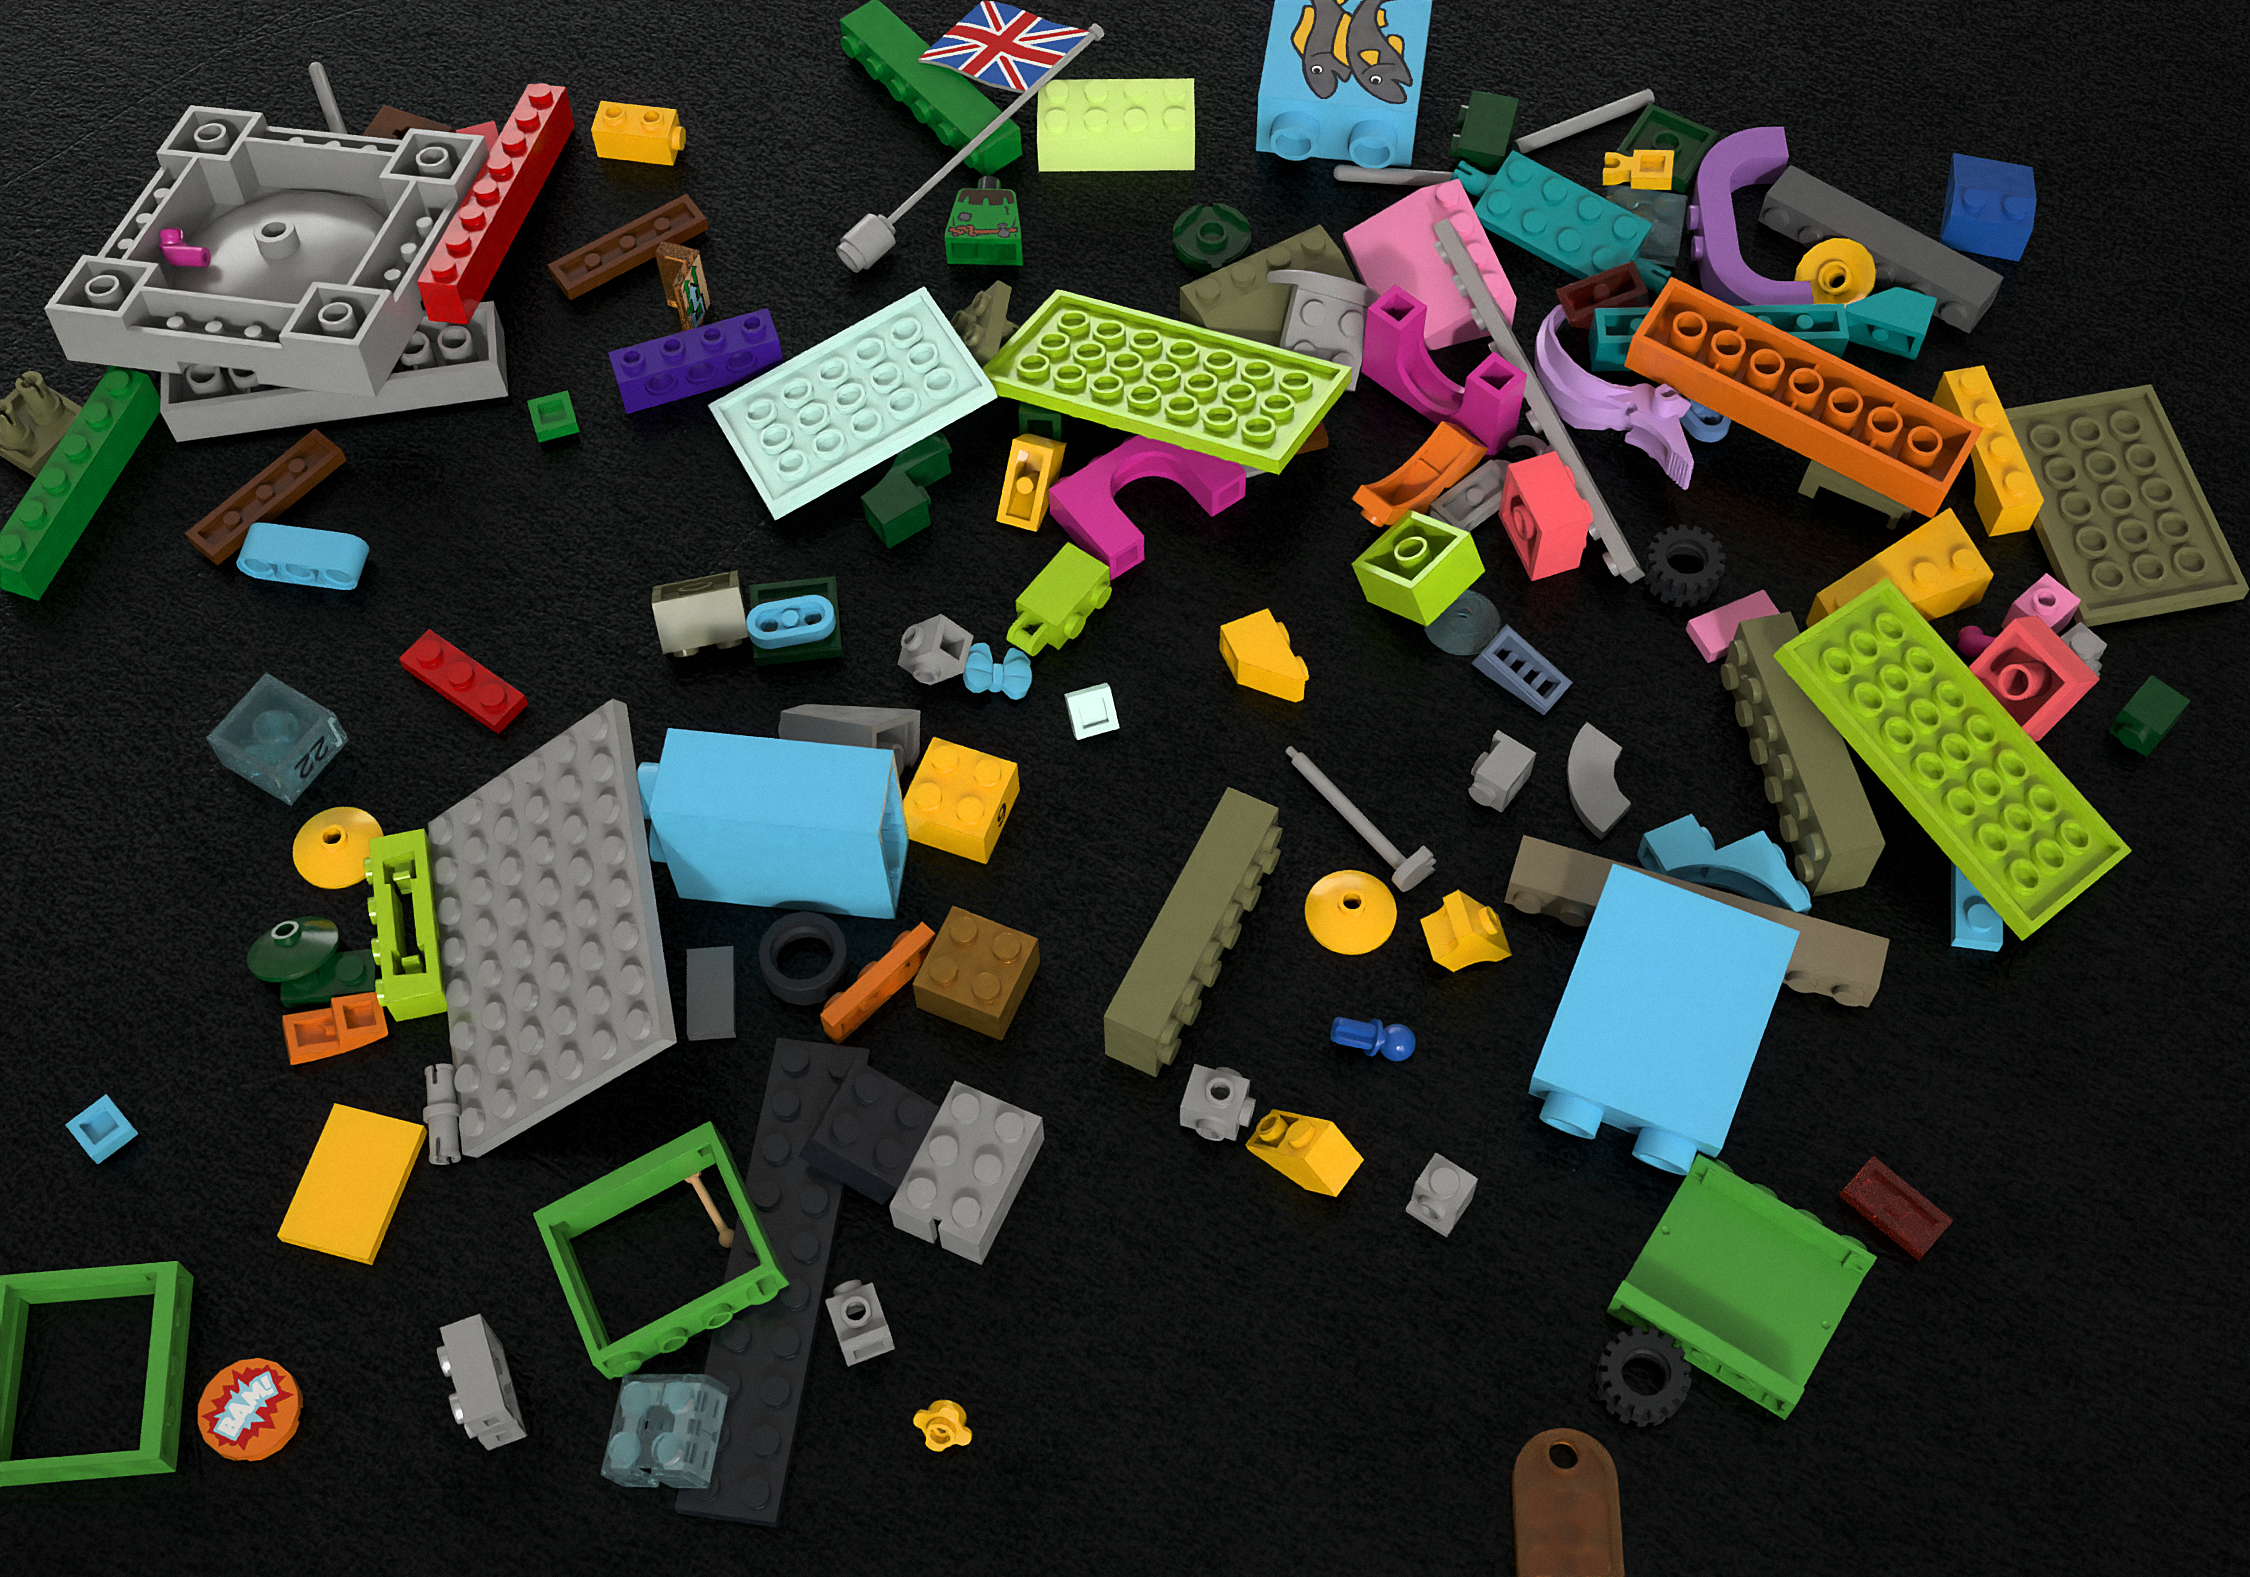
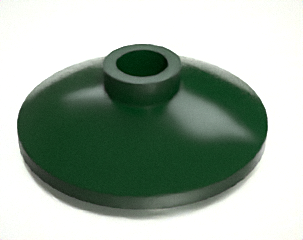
[247,916,340,982]

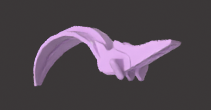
[1535,301,1694,490]

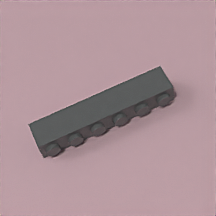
[1758,165,2004,334]

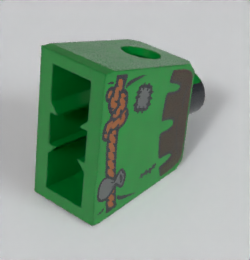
[945,176,1023,266]

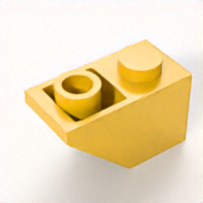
[1219,608,1309,703]
[1245,1109,1364,1197]

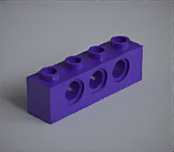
[608,308,784,414]

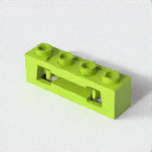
[364,828,447,1022]

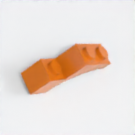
[1352,421,1489,527]

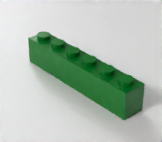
[840,0,1022,177]
[0,365,161,601]

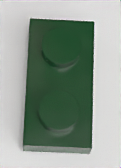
[281,949,380,1008]

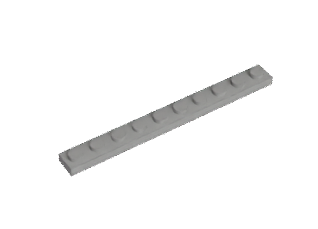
[1432,218,1645,584]

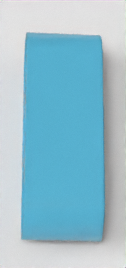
[236,523,369,590]

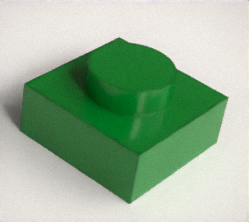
[527,390,580,443]

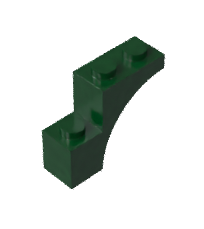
[861,431,952,549]

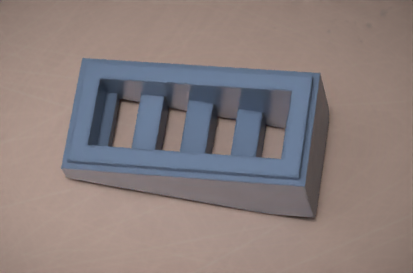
[1472,624,1573,715]

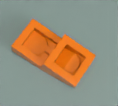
[282,991,388,1065]

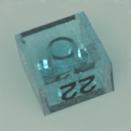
[206,673,348,806]

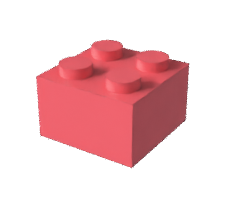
[1498,451,1593,581]
[1968,615,2100,742]

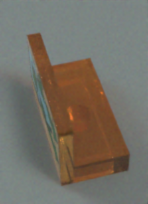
[655,240,711,331]

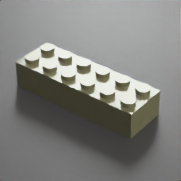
[1721,611,1886,897]
[1104,787,1282,1077]

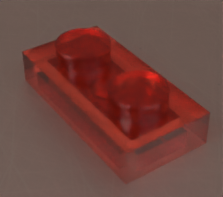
[1839,1156,1953,1261]

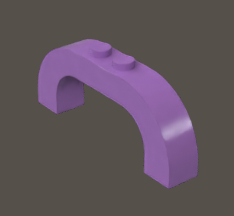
[1686,127,1814,306]

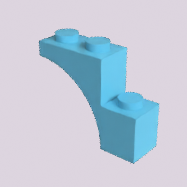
[1637,814,1812,916]

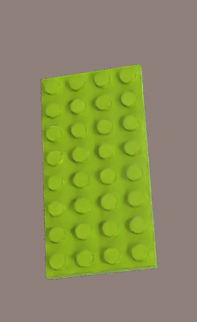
[982,289,1352,475]
[1773,577,2132,941]

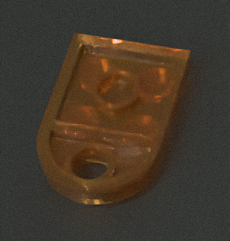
[1512,1428,1625,1577]

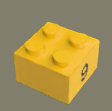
[903,737,1020,864]

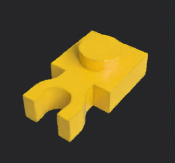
[1603,150,1674,190]

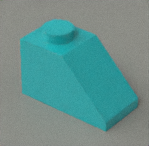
[1845,287,1937,360]

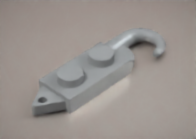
[1428,435,1547,532]

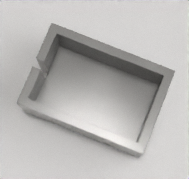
[889,1081,1044,1265]

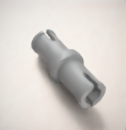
[423,1064,462,1165]

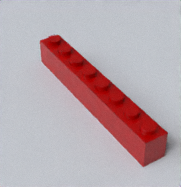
[417,83,575,324]

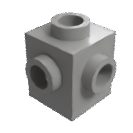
[898,614,973,685]
[1180,1064,1256,1141]

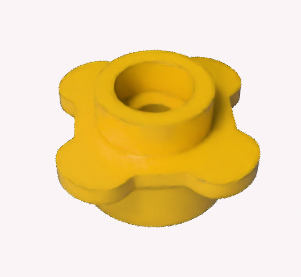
[913,1400,972,1452]

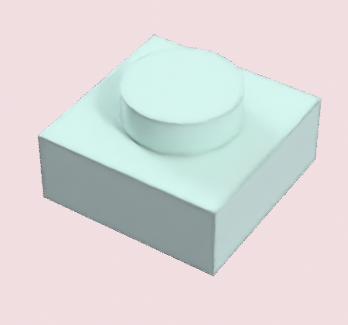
[1064,683,1120,740]

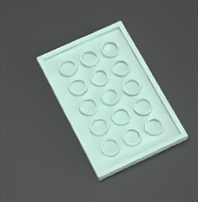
[708,287,998,521]

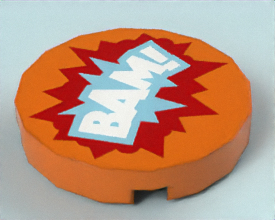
[198,1358,303,1461]

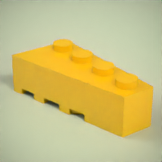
[1805,508,1994,628]

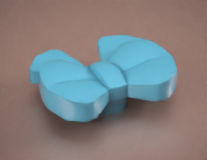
[963,643,1032,700]

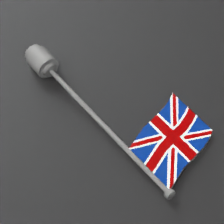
[836,1,1104,273]

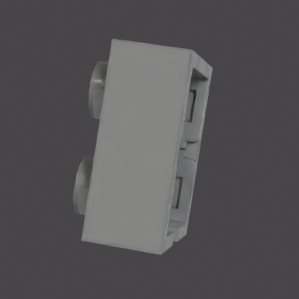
[437,1314,527,1450]

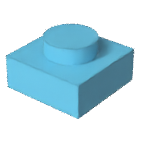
[65,1094,139,1164]

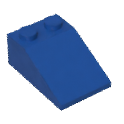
[1939,153,2037,262]

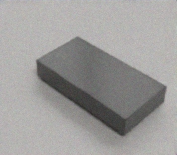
[687,946,736,1041]

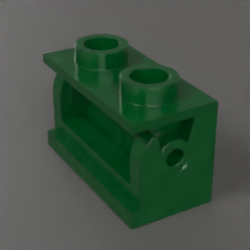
[1449,90,1519,175]

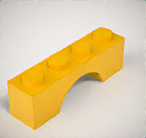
[1931,365,2044,537]

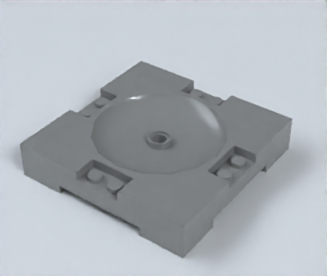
[44,105,489,398]

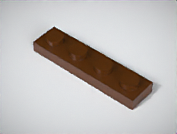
[548,194,709,301]
[185,429,347,566]

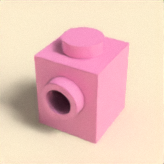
[2001,573,2081,634]

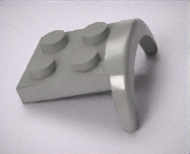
[1267,269,1381,391]

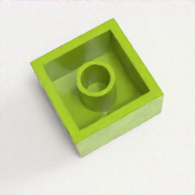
[1352,509,1485,627]

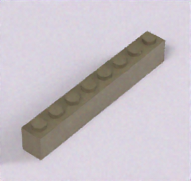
[1504,835,1890,1008]

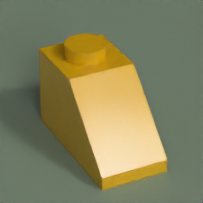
[996,433,1066,532]

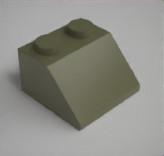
[651,570,749,657]

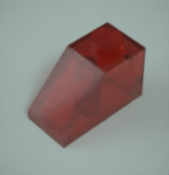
[1555,261,1649,330]

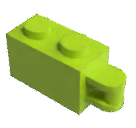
[1007,542,1112,656]

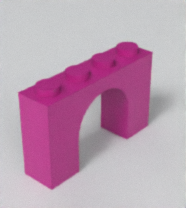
[1361,284,1527,461]
[1049,434,1246,581]

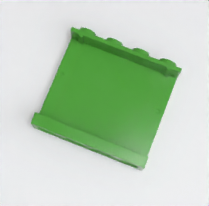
[1607,1153,1877,1420]

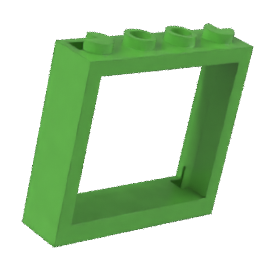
[533,1121,789,1380]
[0,1261,194,1487]

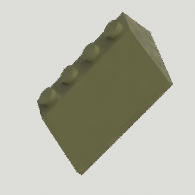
[1180,225,1357,348]

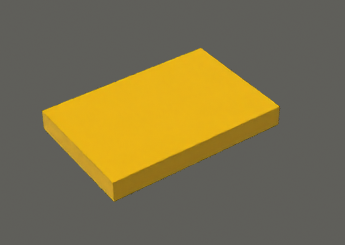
[277,1103,428,1265]

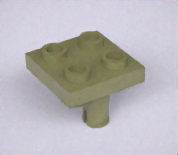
[950,280,1021,369]
[0,371,82,478]

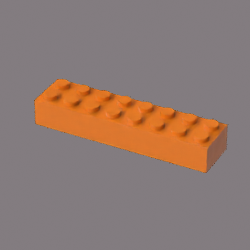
[1624,277,1983,519]

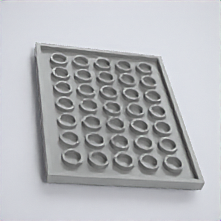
[428,699,677,1158]

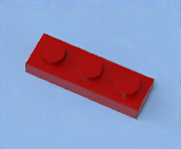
[399,629,528,734]

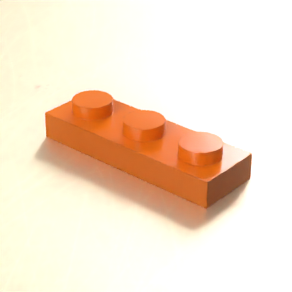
[820,922,936,1045]

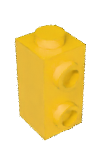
[591,101,686,166]

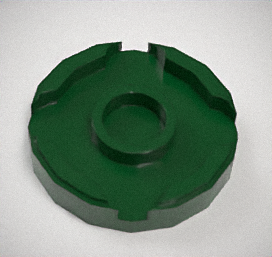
[1173,203,1251,273]

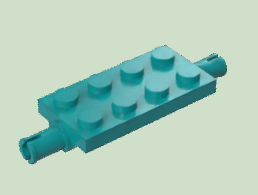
[1450,150,1672,295]

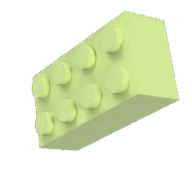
[1037,79,1195,171]

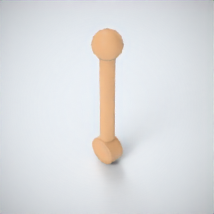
[684,1171,735,1248]

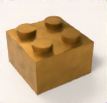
[913,906,1040,1041]

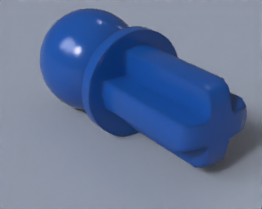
[1330,1017,1416,1061]

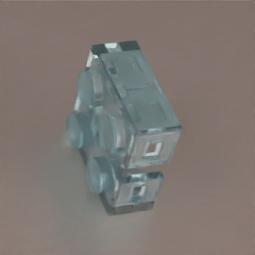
[600,1374,730,1488]

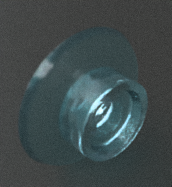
[1424,590,1501,655]

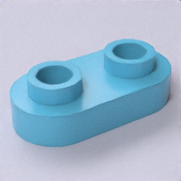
[746,595,836,649]

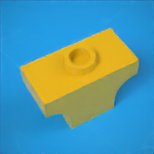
[1420,890,1512,972]

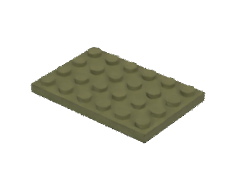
[2004,384,2250,627]

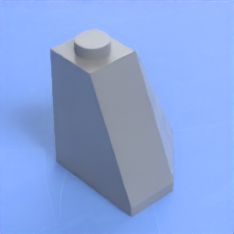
[778,704,920,791]

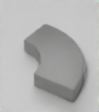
[1566,722,1631,840]

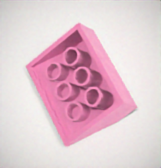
[1343,179,1517,351]

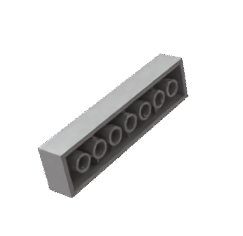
[160,301,508,442]

